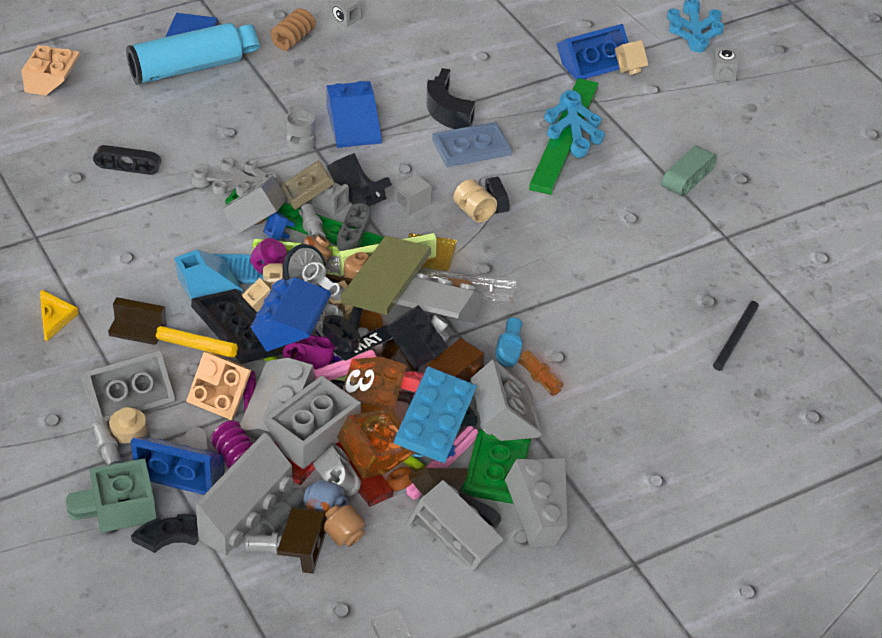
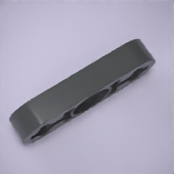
[337,203,371,251]

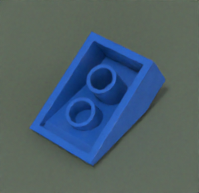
[326,81,382,148]

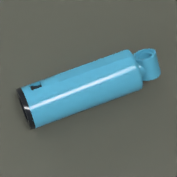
[126,23,261,85]

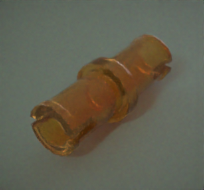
[518,350,564,396]

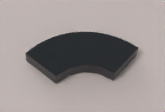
[131,514,199,553]

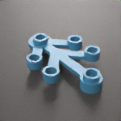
[667,0,724,53]
[544,90,605,158]

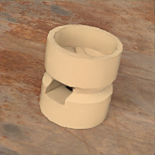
[453,179,497,223]

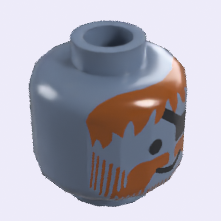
[304,479,348,519]

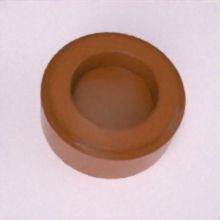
[387,467,413,491]

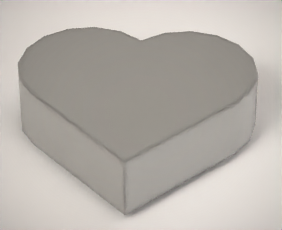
[176,427,208,451]

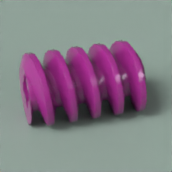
[211,420,253,469]

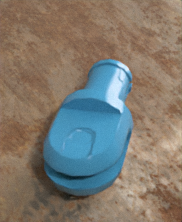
[495,317,523,367]

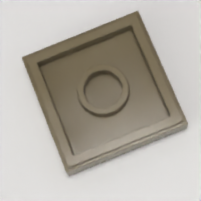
[280,160,334,210]

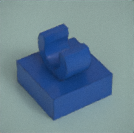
[263,211,295,241]

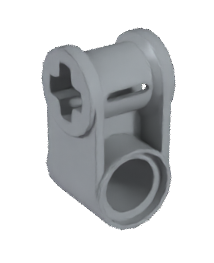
[313,444,361,497]

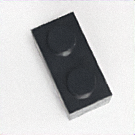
[386,305,448,370]

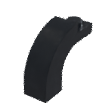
[426,68,475,129]
[327,153,392,207]

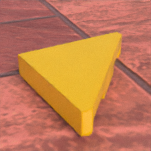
[40,290,79,341]

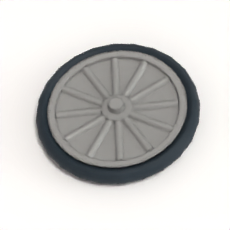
[283,244,327,287]

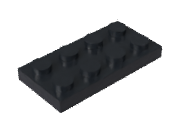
[191,289,285,364]

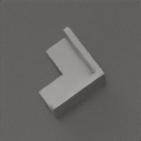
[222,175,287,233]

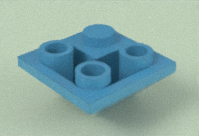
[174,249,243,302]

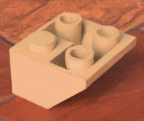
[21,45,80,96]
[186,352,251,420]

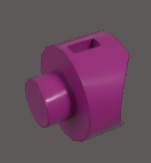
[250,238,287,274]

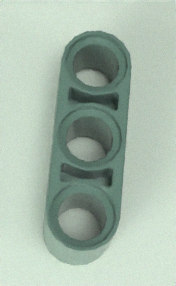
[662,146,717,196]

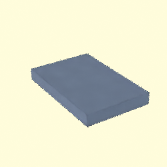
[432,122,512,167]

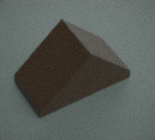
[409,468,468,496]

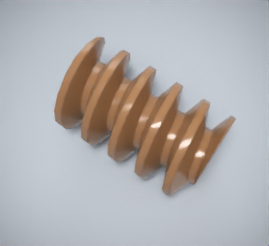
[271,8,316,51]

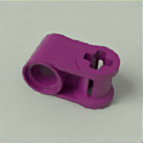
[283,335,336,370]

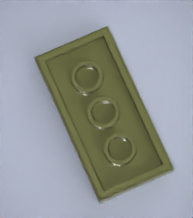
[340,235,431,315]

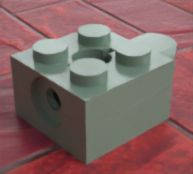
[66,458,156,533]

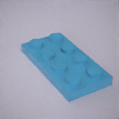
[394,367,477,464]

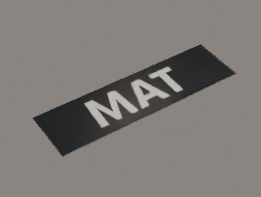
[332,324,392,361]

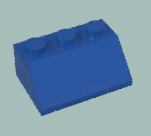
[556,24,628,81]
[251,277,331,352]
[130,437,224,495]

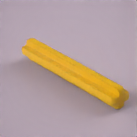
[155,326,238,358]

